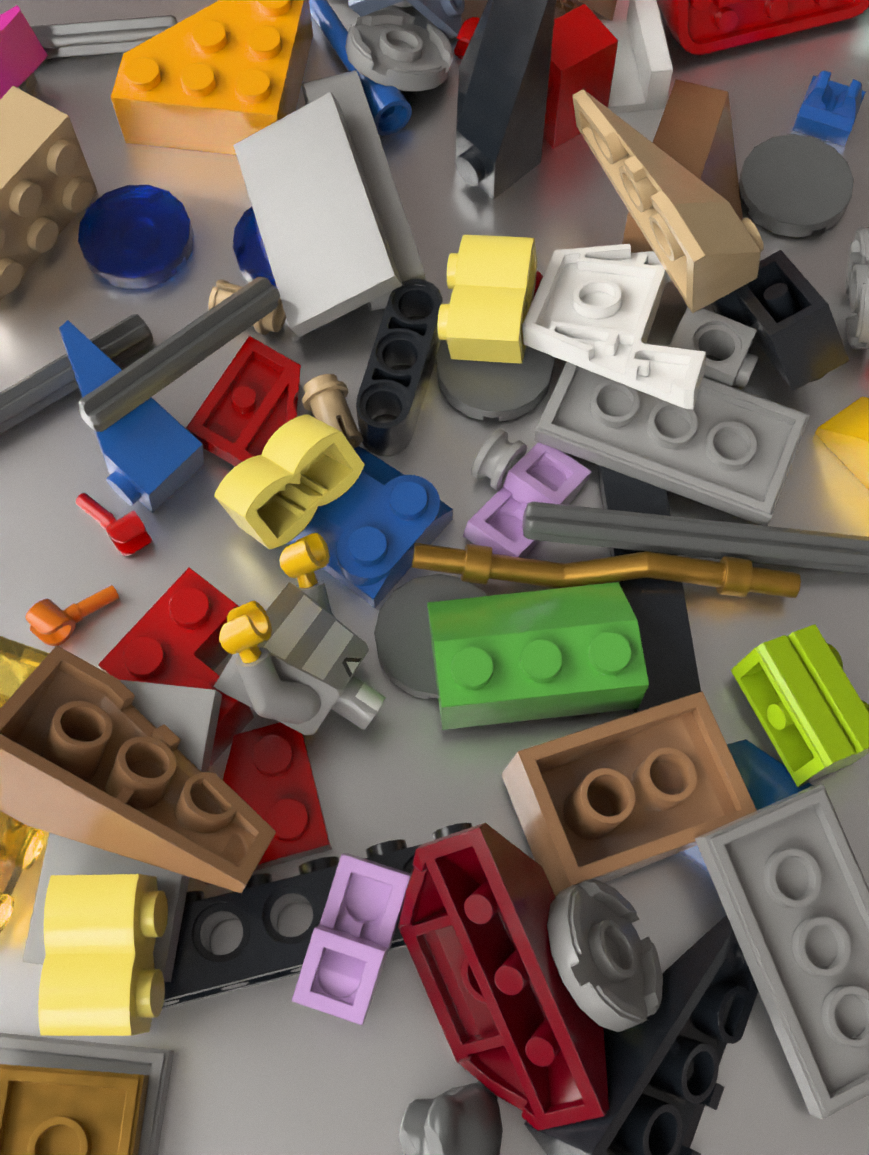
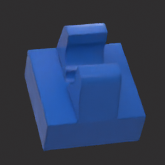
[793,71,866,147]

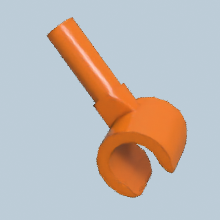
[25,585,119,646]

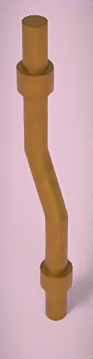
[412,543,801,598]

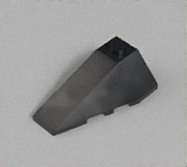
[455,0,556,200]
[524,915,758,1155]

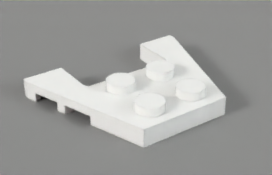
[522,244,706,410]

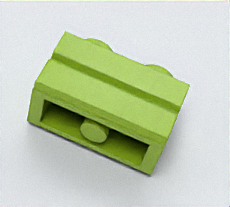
[731,624,869,787]

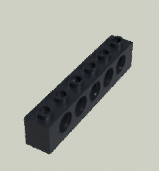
[162,823,473,1009]

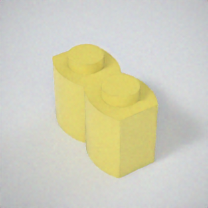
[438,235,537,364]
[214,414,365,550]
[38,874,168,1036]

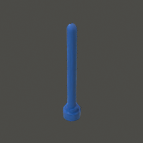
[309,0,412,136]

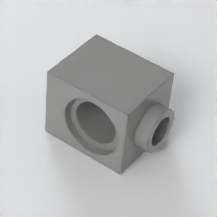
[668,307,759,390]

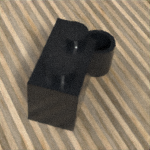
[711,250,849,391]

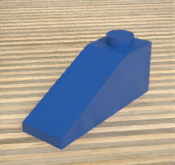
[59,320,204,513]

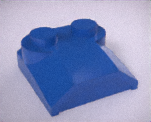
[288,446,453,608]

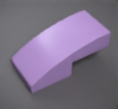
[463,442,592,558]
[292,853,412,1025]

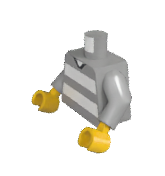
[214,533,386,735]

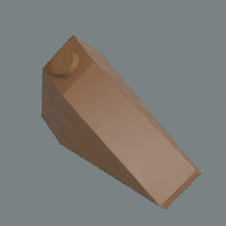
[622,79,743,253]
[0,645,276,893]

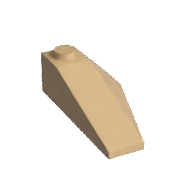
[572,89,764,314]

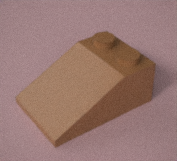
[501,691,757,897]

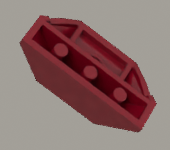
[398,823,609,1131]

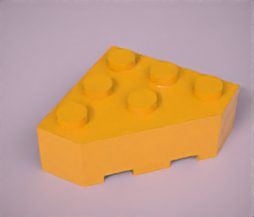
[110,0,313,155]

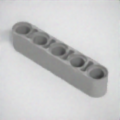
[302,70,426,311]

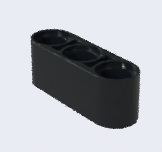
[356,279,443,456]

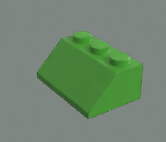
[427,582,649,730]

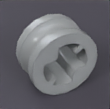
[471,429,527,491]

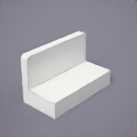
[603,0,673,114]

